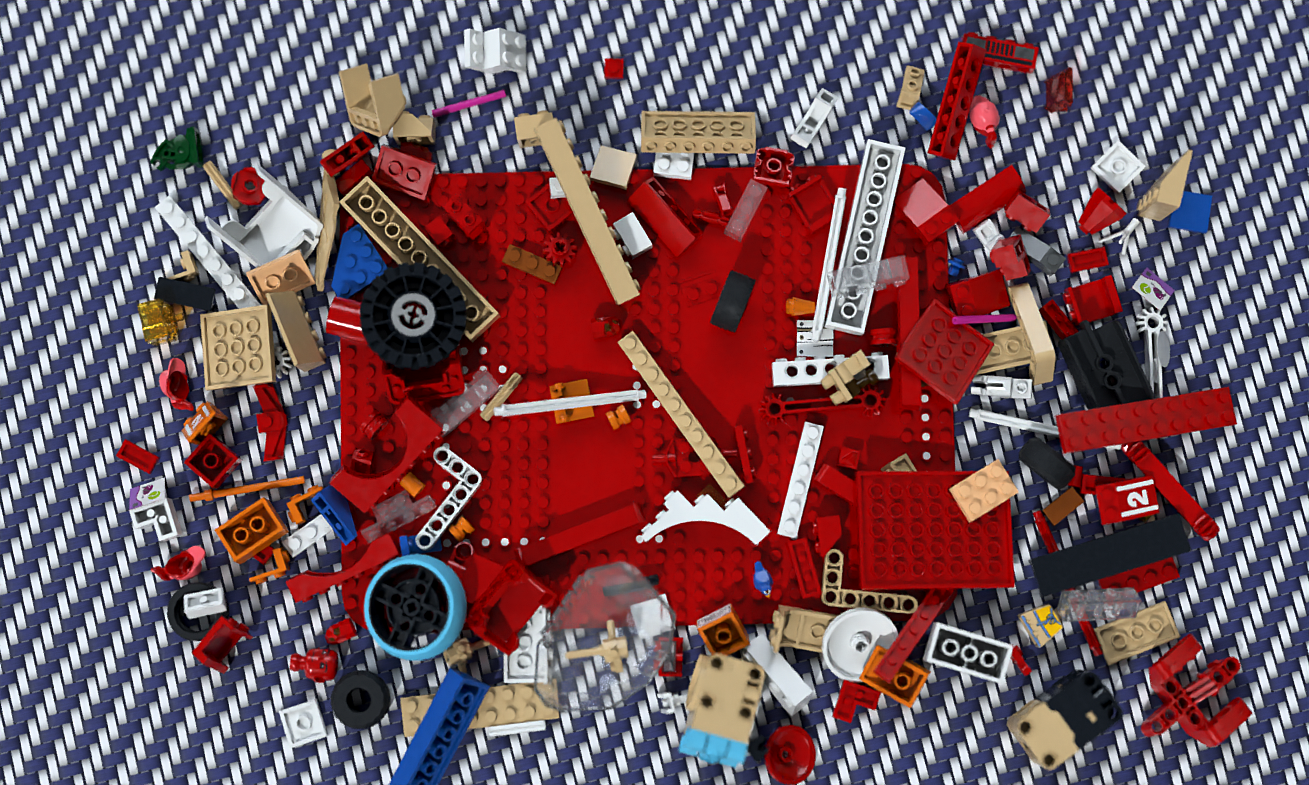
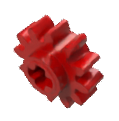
[543,232,577,267]

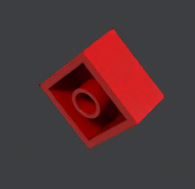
[183,433,243,489]

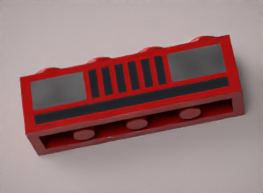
[961,32,1039,74]

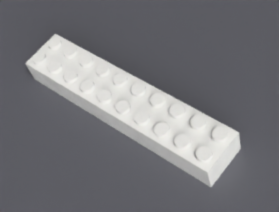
[824,139,905,336]

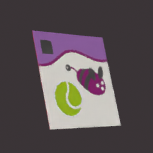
[1132,268,1175,311]
[129,478,165,510]

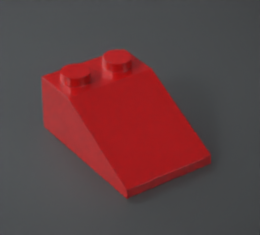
[893,178,960,246]
[945,269,1010,316]

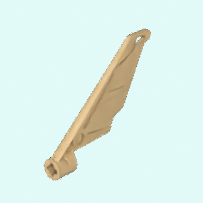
[314,149,340,292]

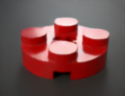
[231,167,266,205]

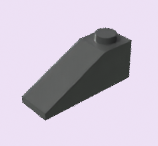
[1009,227,1066,277]

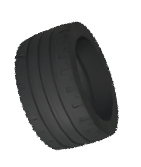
[710,271,756,332]
[167,583,229,641]

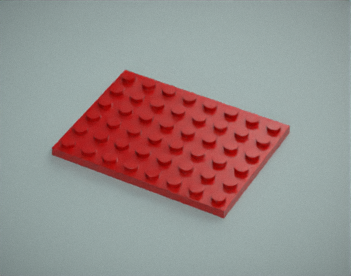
[855,471,1015,590]

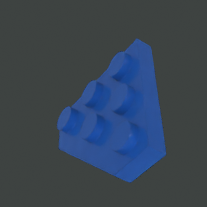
[331,224,388,299]

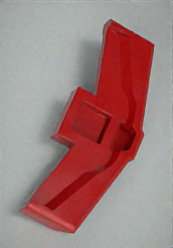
[253,384,288,462]

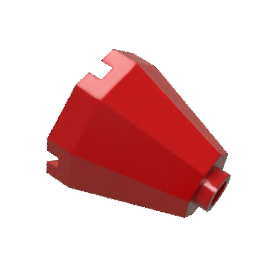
[1078,187,1127,235]

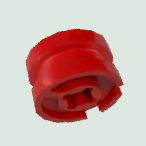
[870,328,897,347]
[359,410,389,440]

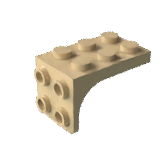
[769,605,838,653]

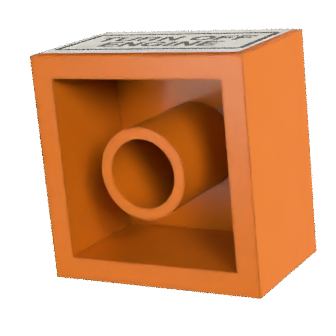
[697,604,750,656]

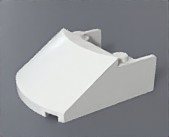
[204,163,323,268]

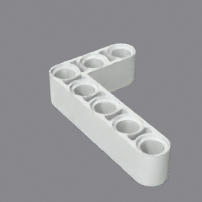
[416,447,482,550]

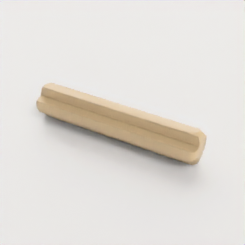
[203,161,243,210]
[480,372,523,421]

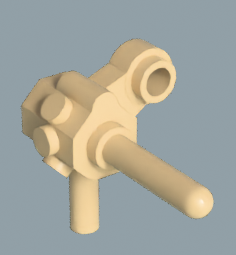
[565,620,629,673]
[443,637,491,674]

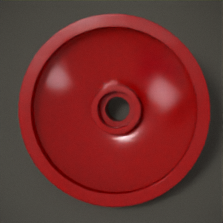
[765,725,816,785]

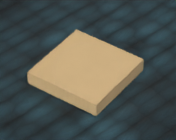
[590,145,637,190]

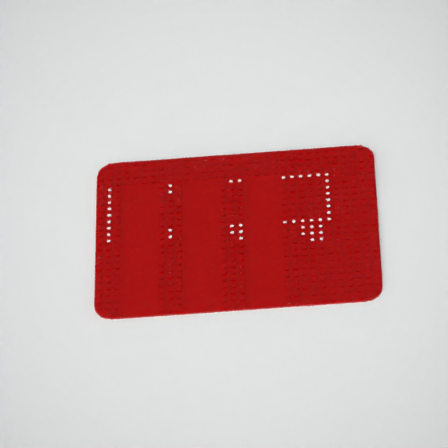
[340,164,958,632]

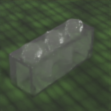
[724,179,768,242]

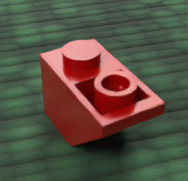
[812,515,842,557]

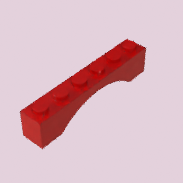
[285,530,401,603]

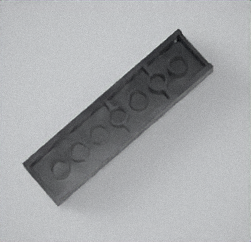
[1028,514,1191,597]

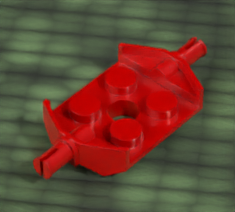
[652,435,737,478]

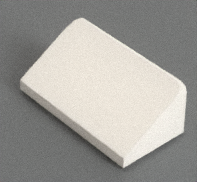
[184,588,227,619]

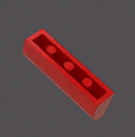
[949,165,1026,234]
[627,177,704,257]

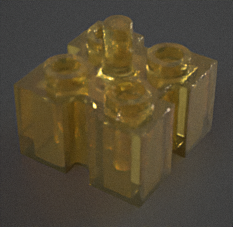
[137,299,184,346]

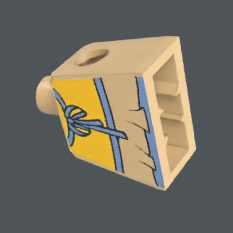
[1017,604,1068,648]

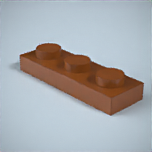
[502,244,562,285]

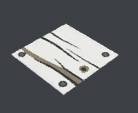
[797,320,833,357]

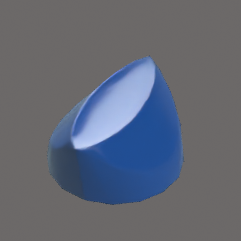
[909,101,937,131]

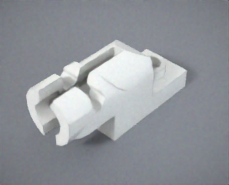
[971,375,1033,399]

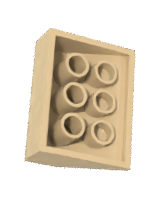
[1137,150,1193,221]
[265,291,327,372]

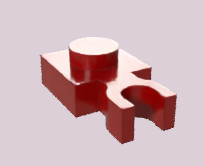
[1009,644,1032,676]

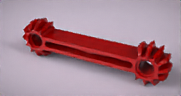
[758,384,887,426]
[1121,441,1220,541]

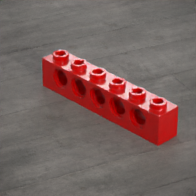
[927,42,986,161]

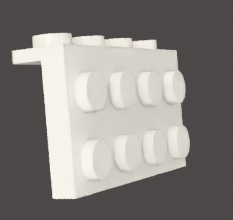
[504,606,551,684]

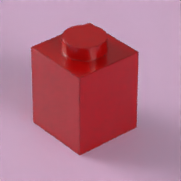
[424,216,455,248]

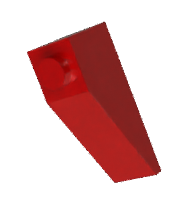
[320,132,375,177]

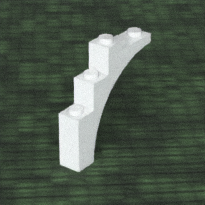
[641,490,770,545]

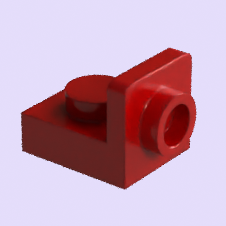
[351,449,374,474]

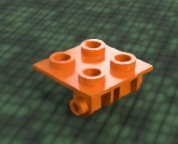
[549,379,594,424]

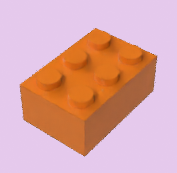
[215,497,289,564]

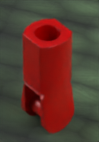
[712,182,734,217]

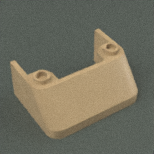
[339,63,407,137]

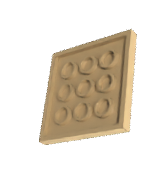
[200,305,276,391]

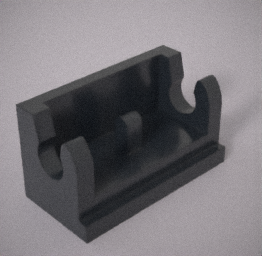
[747,734,770,764]

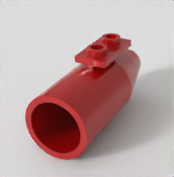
[326,296,422,343]

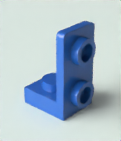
[399,535,442,556]

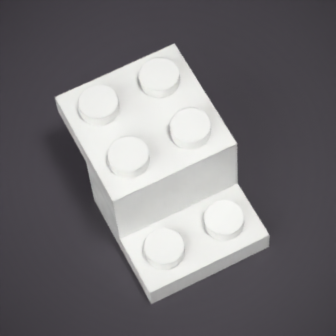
[464,28,526,74]

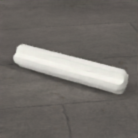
[488,720,546,737]

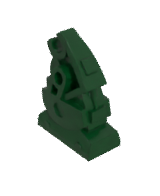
[150,126,204,172]

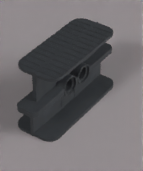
[1058,320,1154,410]

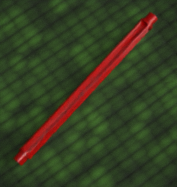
[1033,510,1103,656]

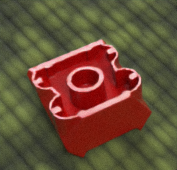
[752,147,795,187]

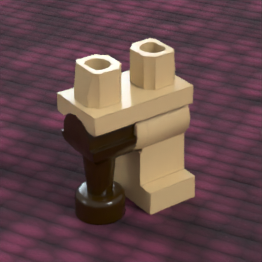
[820,350,879,405]

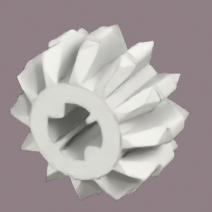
[274,346,292,379]

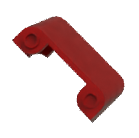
[382,344,465,405]
[466,559,559,656]

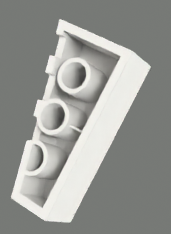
[742,633,813,717]

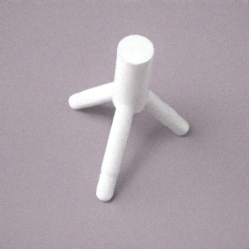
[1098,218,1140,255]

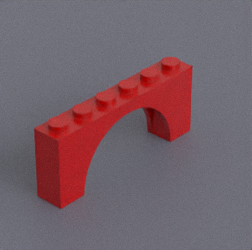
[329,394,444,513]

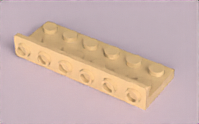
[641,111,756,154]

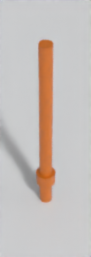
[189,476,305,502]

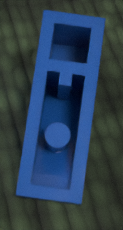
[311,484,357,546]

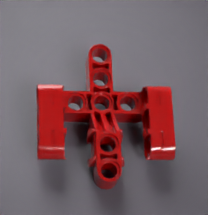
[1141,633,1253,747]

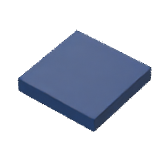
[1168,191,1212,234]

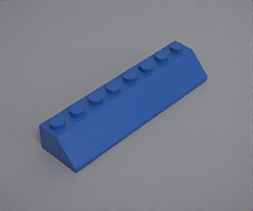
[389,668,490,785]

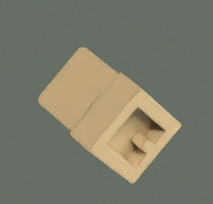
[896,66,925,110]
[168,250,200,282]

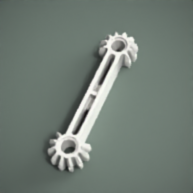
[1135,307,1169,399]

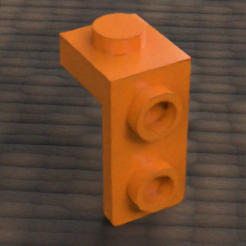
[286,485,324,525]
[249,548,290,585]

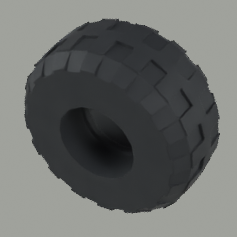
[1018,437,1076,490]
[331,670,390,729]

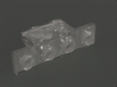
[361,490,437,543]

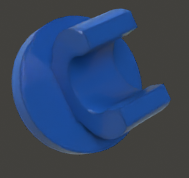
[947,257,966,277]

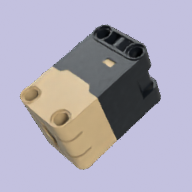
[1007,669,1123,770]

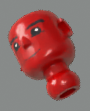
[290,647,338,683]

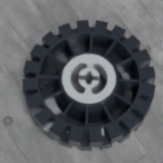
[359,262,467,371]

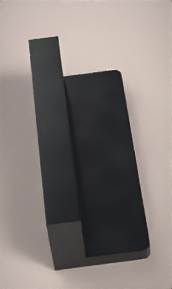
[154,277,216,312]

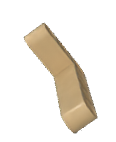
[1008,282,1055,386]
[821,549,918,613]

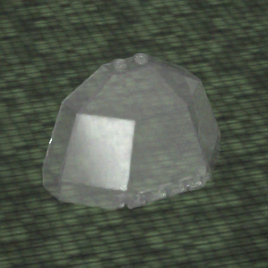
[534,562,676,712]

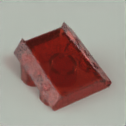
[1044,67,1073,113]

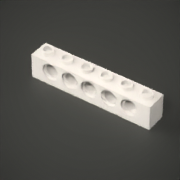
[771,352,890,387]

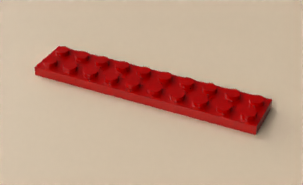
[1055,387,1237,454]

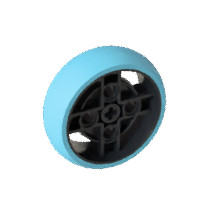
[364,554,467,661]

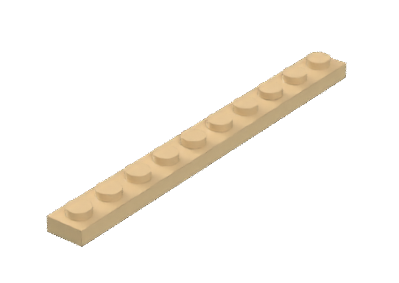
[618,331,745,498]

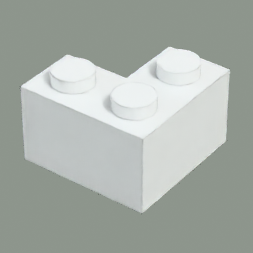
[129,498,183,542]

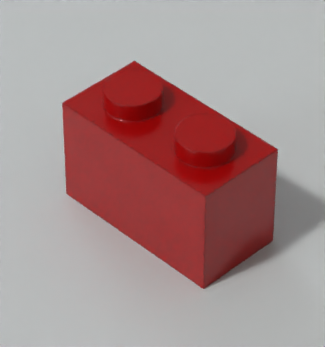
[1004,189,1050,233]

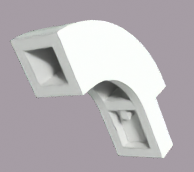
[790,88,838,148]

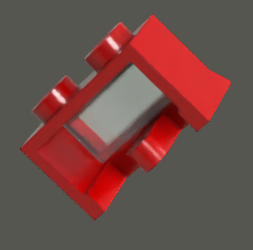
[655,637,683,677]

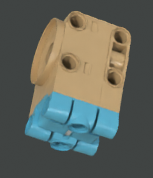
[679,654,765,768]

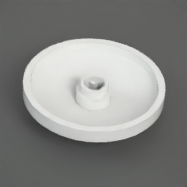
[822,608,899,683]

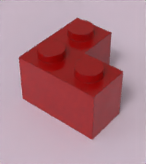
[990,234,1031,281]

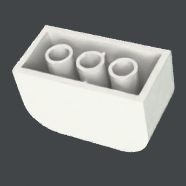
[923,622,1013,684]

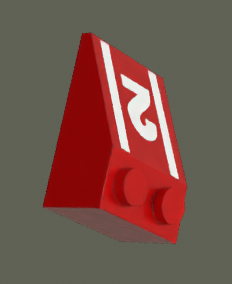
[1094,475,1160,525]

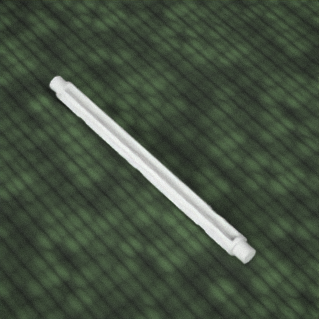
[811,188,847,341]
[494,389,646,417]
[969,409,1121,450]

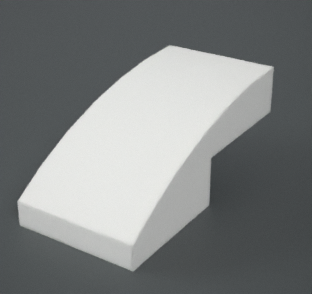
[973,218,1004,253]

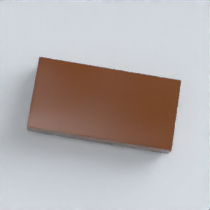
[1042,487,1084,526]

